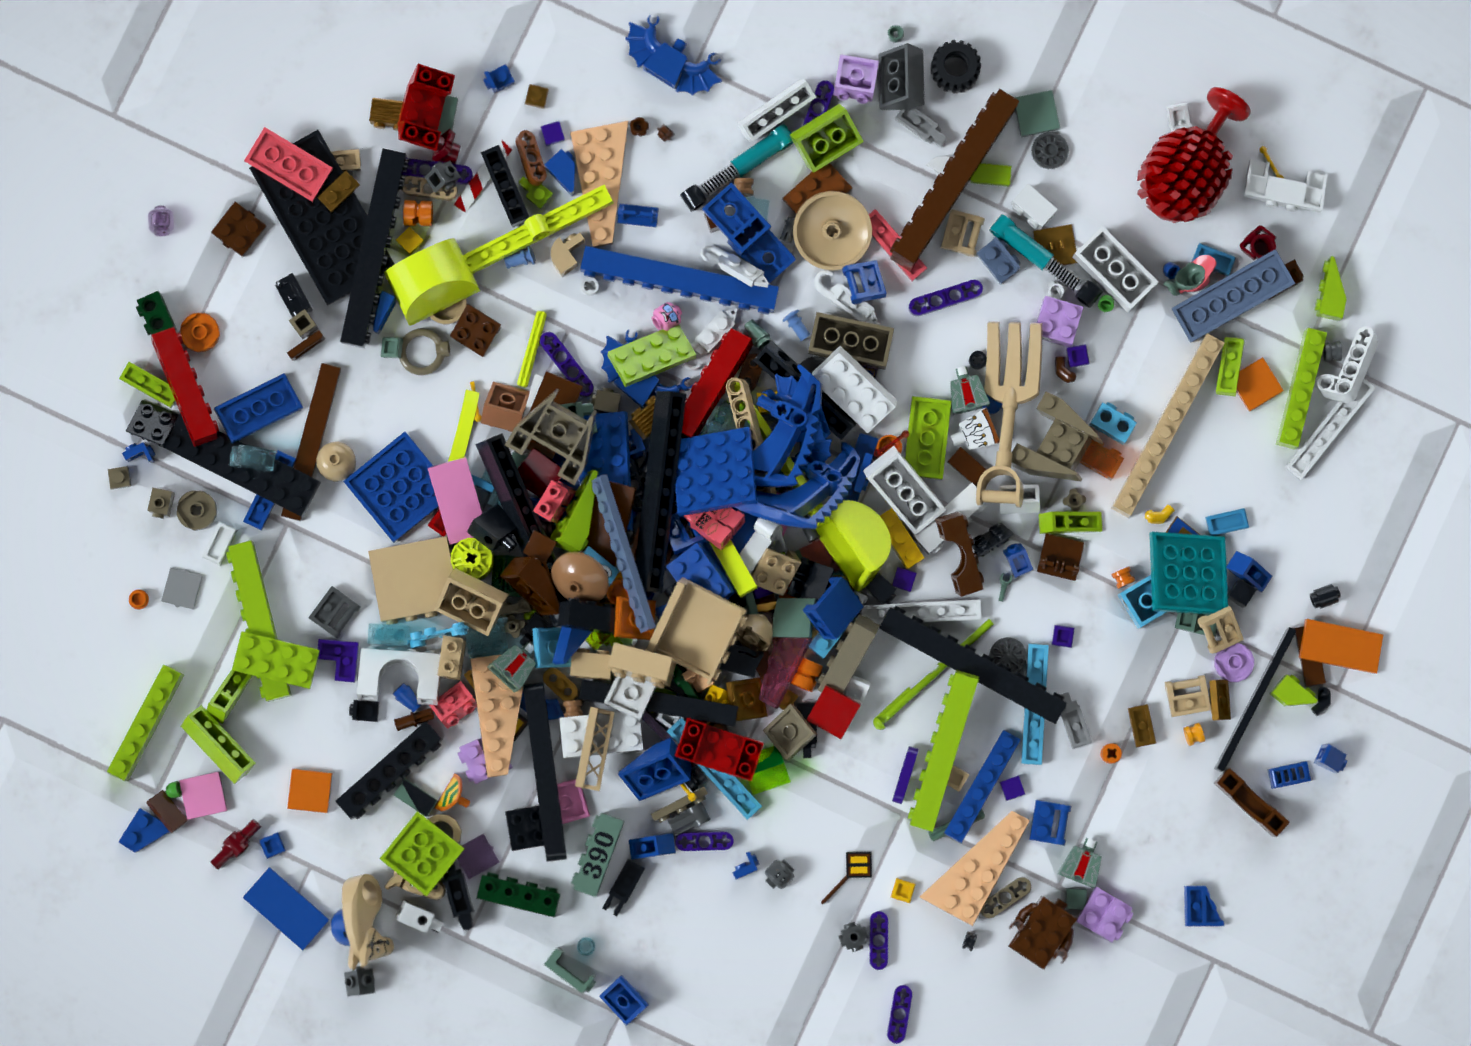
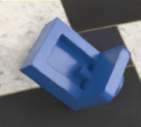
[122,442,156,463]

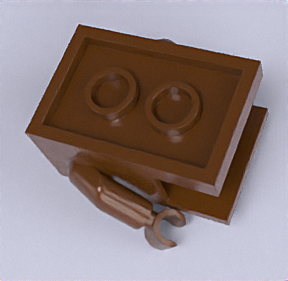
[1008,896,1077,969]

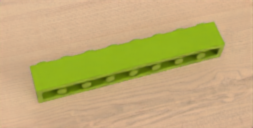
[226,541,292,702]
[908,670,979,832]

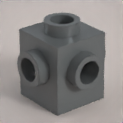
[425,161,461,193]
[838,922,869,952]
[344,966,375,996]

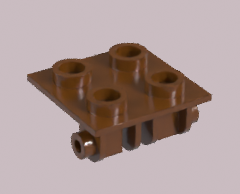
[450,304,501,357]
[1037,534,1084,581]

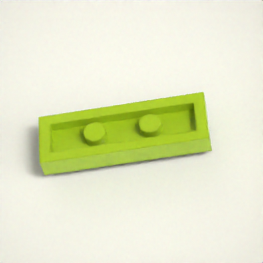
[1216,337,1244,397]
[119,362,176,408]

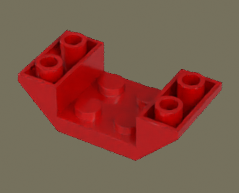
[398,63,455,151]
[675,718,764,781]

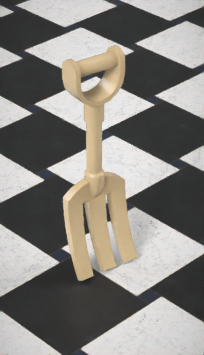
[976,321,1043,507]

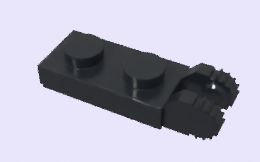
[602,859,645,917]

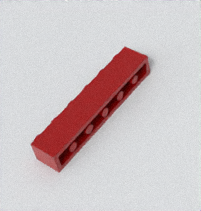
[151,327,219,447]
[681,328,753,438]

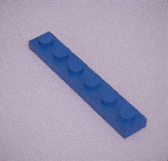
[944,730,1021,844]

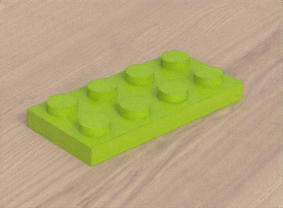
[607,325,696,387]
[905,396,951,480]
[232,631,320,689]

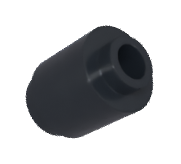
[1309,584,1341,609]

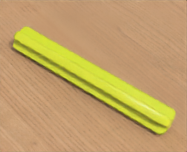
[517,311,547,387]

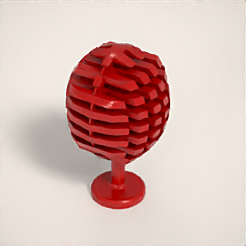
[1137,87,1251,223]

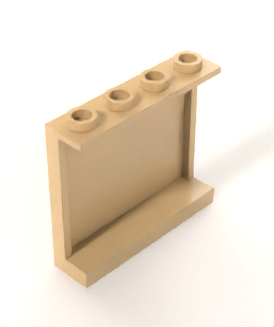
[368,536,453,625]
[645,577,747,684]

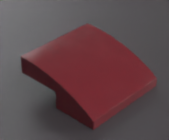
[517,447,561,498]

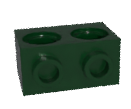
[136,291,176,335]

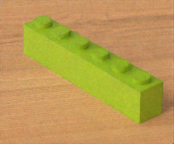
[1276,328,1327,450]
[107,664,184,781]

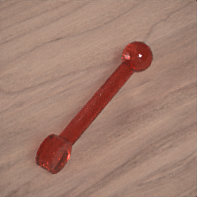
[874,430,909,457]

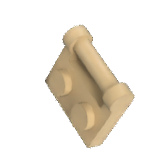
[941,209,985,257]
[1198,606,1244,653]
[1165,675,1211,717]

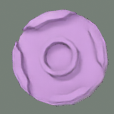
[1214,643,1254,682]

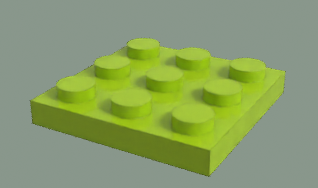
[379,811,464,896]

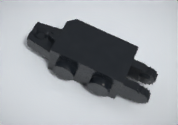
[443,863,475,931]

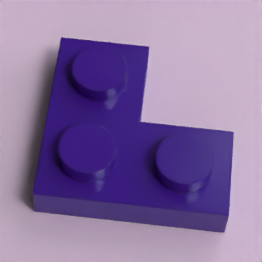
[318,639,359,683]

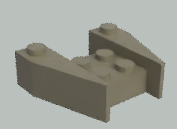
[505,389,597,485]
[1011,392,1103,481]

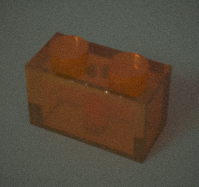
[1080,440,1124,481]

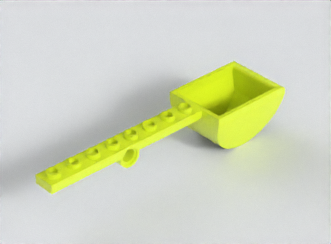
[384,185,614,326]
[734,382,891,592]

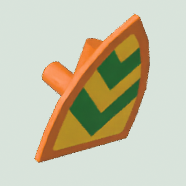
[434,773,470,811]

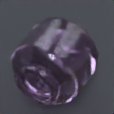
[148,206,174,236]

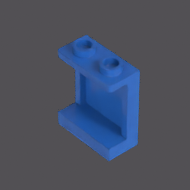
[803,577,864,640]

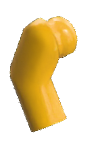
[1144,504,1175,524]

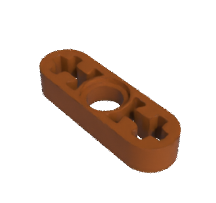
[515,130,547,186]

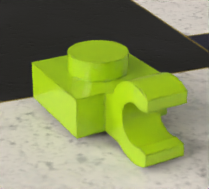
[518,176,553,209]

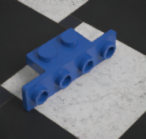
[842,433,878,502]

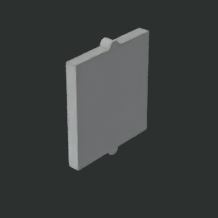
[161,568,202,609]

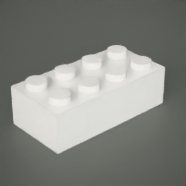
[1073,226,1158,312]
[812,346,897,433]
[863,446,946,535]
[559,712,644,758]

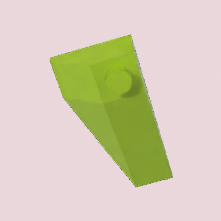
[550,470,598,552]

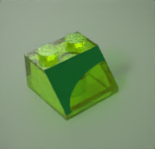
[747,746,791,795]

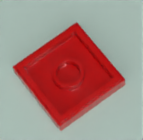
[806,685,861,739]

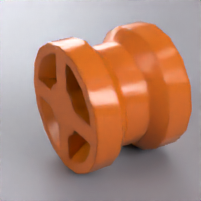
[1111,566,1136,589]
[1100,743,1122,764]

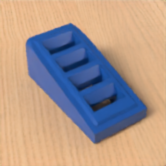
[373,291,397,335]
[1267,761,1311,789]

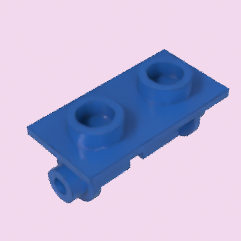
[617,204,659,227]

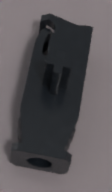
[719,644,764,678]

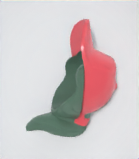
[1164,255,1216,296]

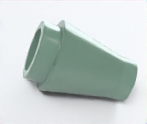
[744,319,771,350]

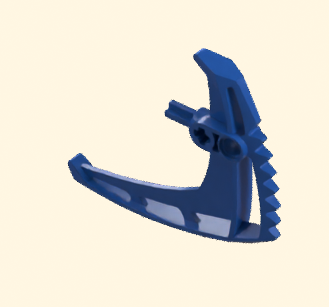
[753,364,822,487]
[735,442,860,529]

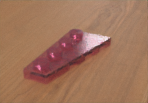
[759,637,813,709]

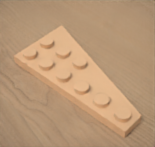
[570,121,628,248]
[470,654,524,778]
[920,811,1030,926]

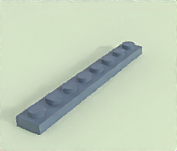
[592,474,656,633]

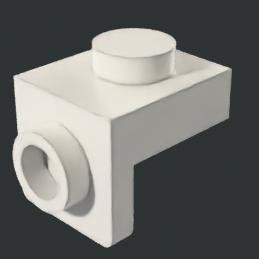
[1167,103,1193,131]
[844,675,871,710]

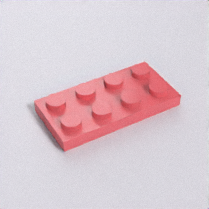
[244,127,333,202]

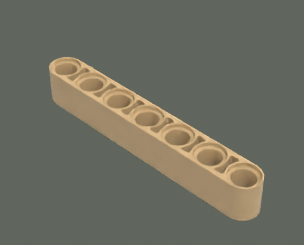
[726,377,777,494]

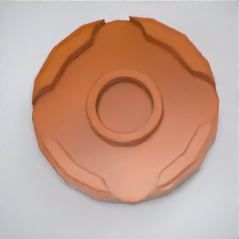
[180,313,220,352]

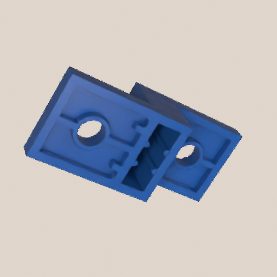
[702,182,796,284]

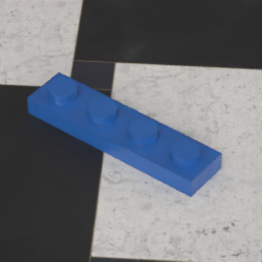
[243,450,296,531]

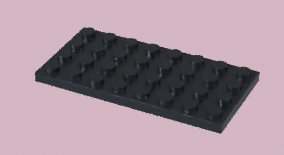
[249,130,395,306]

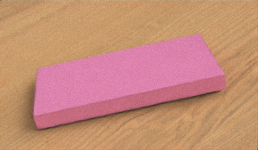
[427,457,482,545]

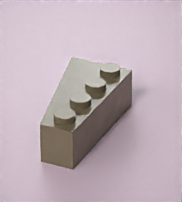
[817,613,880,694]

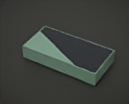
[394,778,438,817]

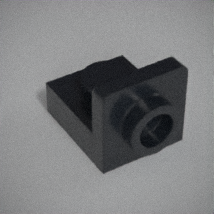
[349,700,379,722]

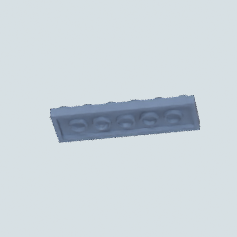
[1171,249,1295,343]

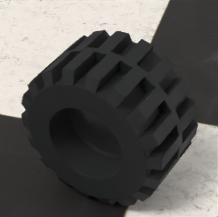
[931,40,981,93]

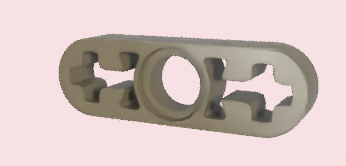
[980,877,1031,918]

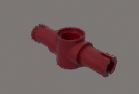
[210,819,261,870]

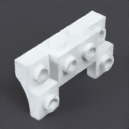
[1243,159,1328,213]

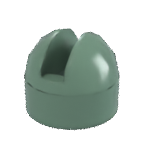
[888,25,904,43]

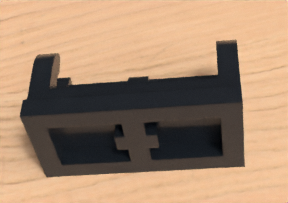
[275,273,313,318]

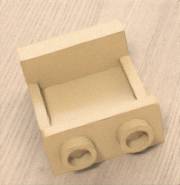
[437,635,467,681]

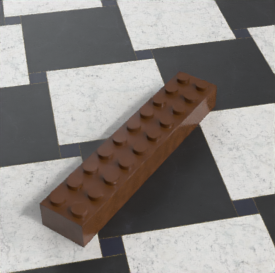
[890,88,1019,271]

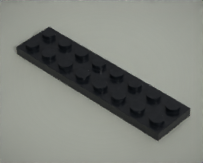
[163,414,321,517]

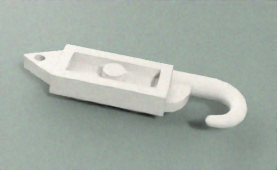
[701,246,769,288]
[814,270,879,325]
[682,308,737,371]

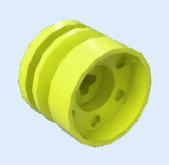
[451,538,494,580]

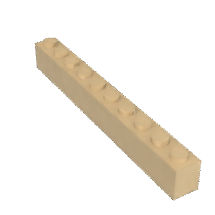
[1111,333,1225,518]

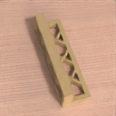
[575,707,615,791]

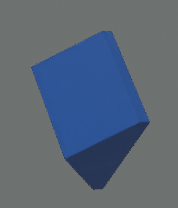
[599,975,649,1025]

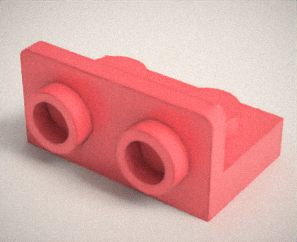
[429,681,477,729]

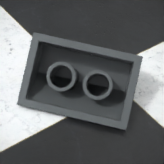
[878,43,924,110]

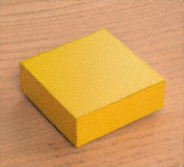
[396,226,424,254]
[891,878,915,903]

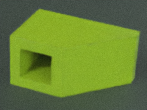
[1269,674,1318,706]

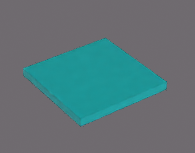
[1149,531,1228,615]

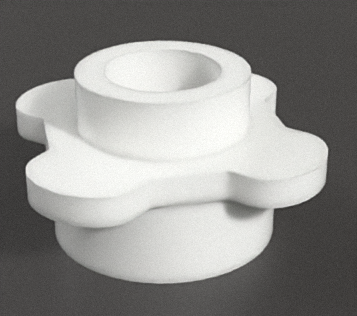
[1045,281,1067,301]

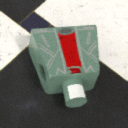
[950,366,990,415]
[487,642,536,693]
[1058,838,1101,888]

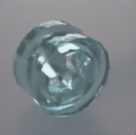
[577,937,596,956]

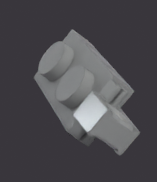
[895,108,947,147]
[1061,692,1092,749]

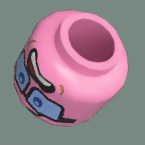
[652,302,682,331]

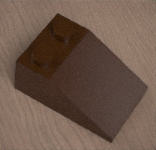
[500,556,559,615]

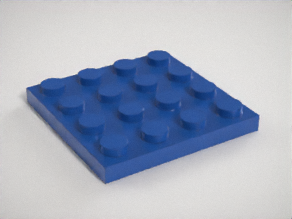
[675,427,757,516]
[343,432,439,543]

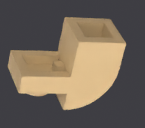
[551,233,585,277]

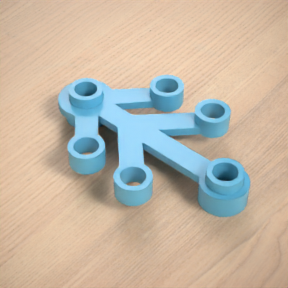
[409,622,469,648]

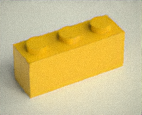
[880,508,925,570]

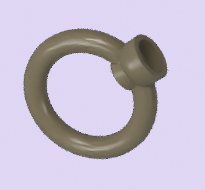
[399,328,450,375]

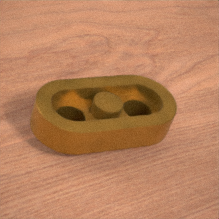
[543,668,578,701]

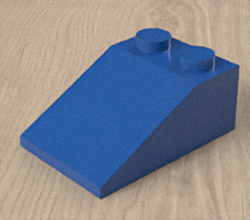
[618,738,692,801]

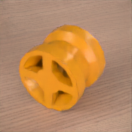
[1183,723,1205,746]

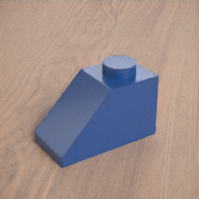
[544,149,576,196]
[1226,551,1272,592]
[1314,744,1347,773]
[628,833,676,860]

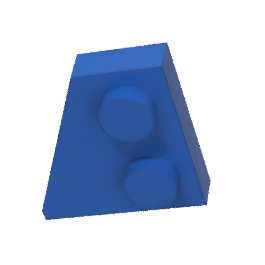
[118,808,170,853]
[1184,886,1224,926]

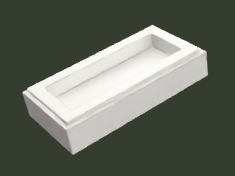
[202,521,238,566]

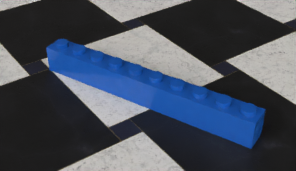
[580,246,779,314]

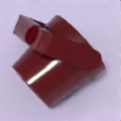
[432,129,461,164]
[1240,225,1276,260]

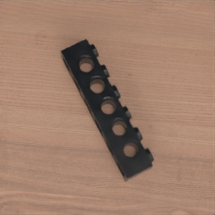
[753,341,857,440]
[335,721,443,820]

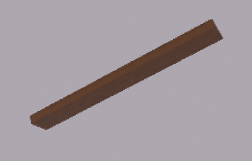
[281,363,341,521]

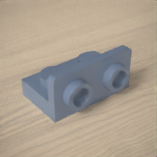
[976,237,1020,285]

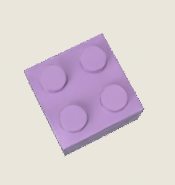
[1036,296,1083,347]

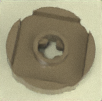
[177,491,217,531]

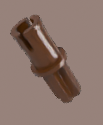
[394,708,435,731]

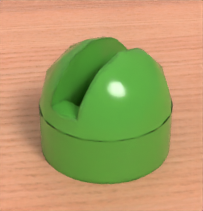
[1098,294,1114,312]
[166,781,182,798]

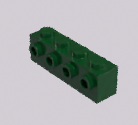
[476,872,561,918]

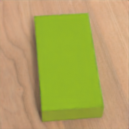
[970,163,1011,187]

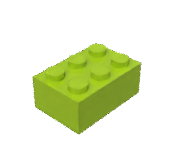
[789,104,864,173]

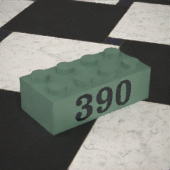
[571,813,625,897]

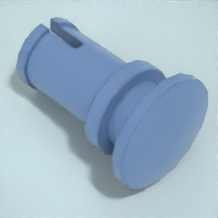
[504,246,535,269]
[782,310,811,341]

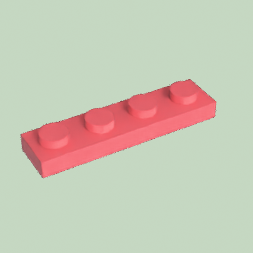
[869,209,927,282]

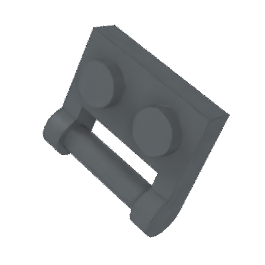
[308,586,361,639]

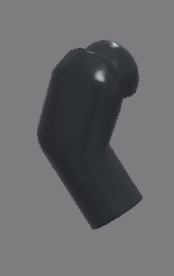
[1311,686,1331,716]

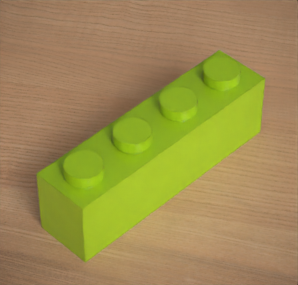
[181,705,255,784]

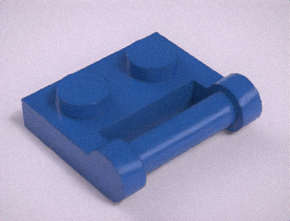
[842,260,887,305]
[668,512,708,555]
[1029,800,1072,846]

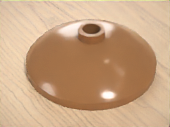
[551,552,609,603]

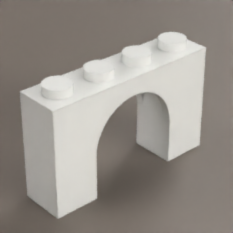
[357,646,441,705]

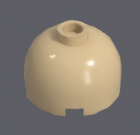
[316,442,356,482]
[736,614,773,651]

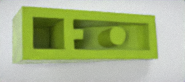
[1039,512,1102,534]
[207,670,253,724]

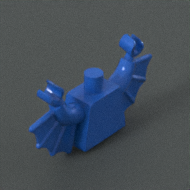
[625,15,722,95]
[601,330,693,409]
[761,374,832,463]

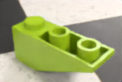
[1314,256,1347,321]

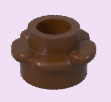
[629,117,649,136]
[657,124,675,142]

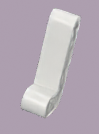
[1317,326,1378,403]
[726,518,783,586]

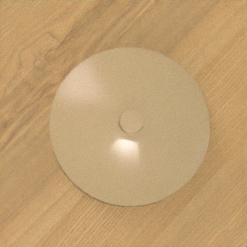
[793,191,872,270]

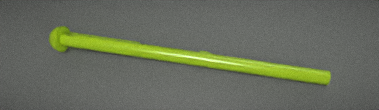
[873,619,994,730]

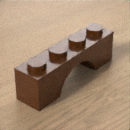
[935,512,984,597]
[1213,768,1290,837]

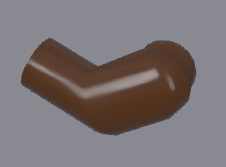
[1055,356,1076,383]

